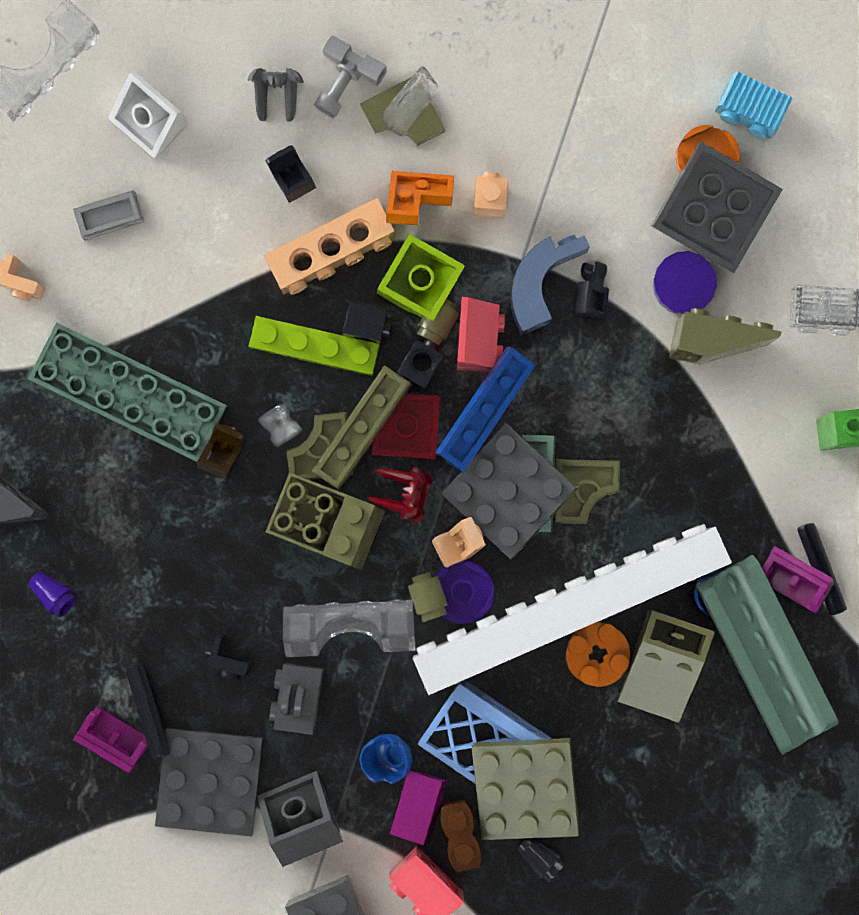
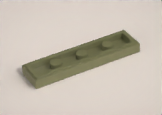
[312,365,412,490]

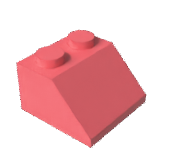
[457,297,505,372]
[389,845,464,915]

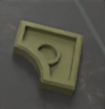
[360,75,445,146]
[287,412,354,481]
[554,459,620,524]

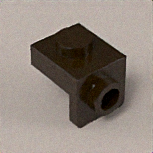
[197,423,245,480]

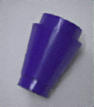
[28,571,76,617]

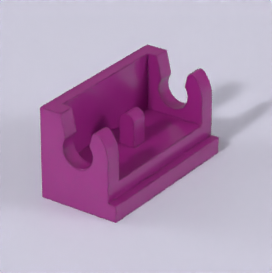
[762,546,834,614]
[73,706,148,773]
[390,770,448,845]

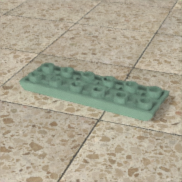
[28,322,227,462]
[695,555,838,755]

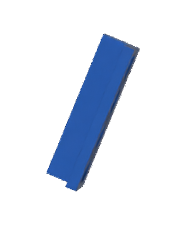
[435,346,536,472]

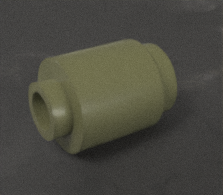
[416,299,459,346]
[408,572,448,622]

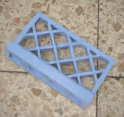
[418,680,552,784]

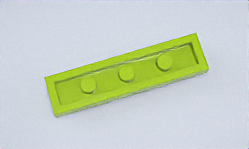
[249,316,380,376]

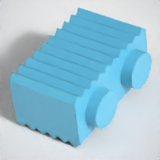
[715,71,793,139]

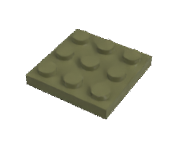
[472,738,580,840]

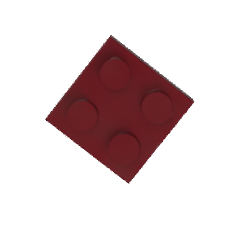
[372,393,440,460]

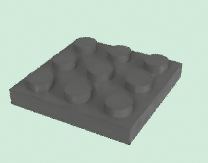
[651,142,783,273]
[441,423,577,559]
[155,728,263,837]

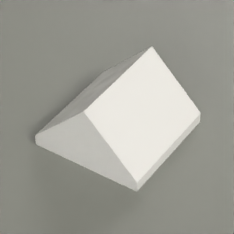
[108,70,187,159]

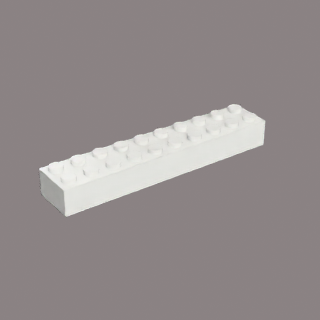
[413,524,732,695]

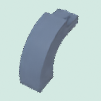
[511,235,590,336]

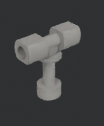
[314,35,387,118]

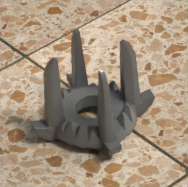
[247,68,304,122]

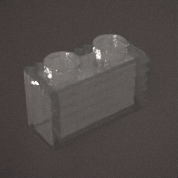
[790,285,859,336]

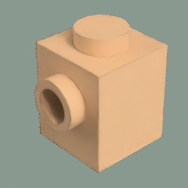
[473,172,508,218]

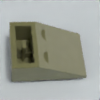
[669,309,782,365]
[266,472,385,570]
[617,610,714,723]

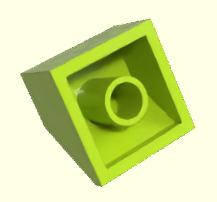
[377,234,465,322]

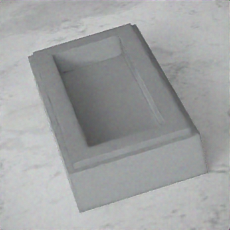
[73,190,144,241]

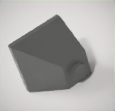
[0,475,49,524]

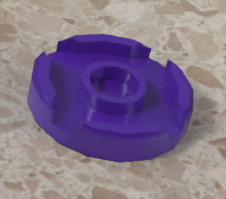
[653,251,717,314]
[435,560,494,624]

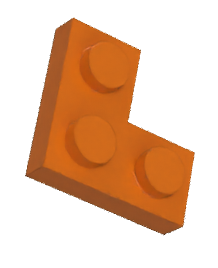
[386,171,454,225]

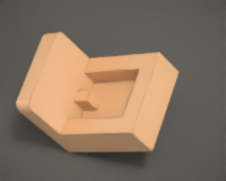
[0,254,45,302]
[432,517,486,567]

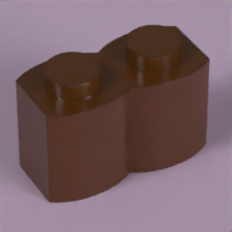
[440,798,481,872]

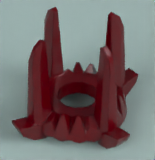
[369,467,432,523]

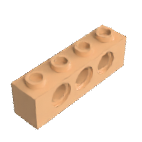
[263,198,395,295]

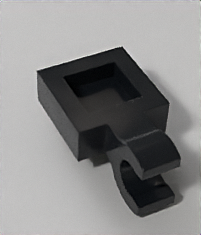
[575,262,609,320]

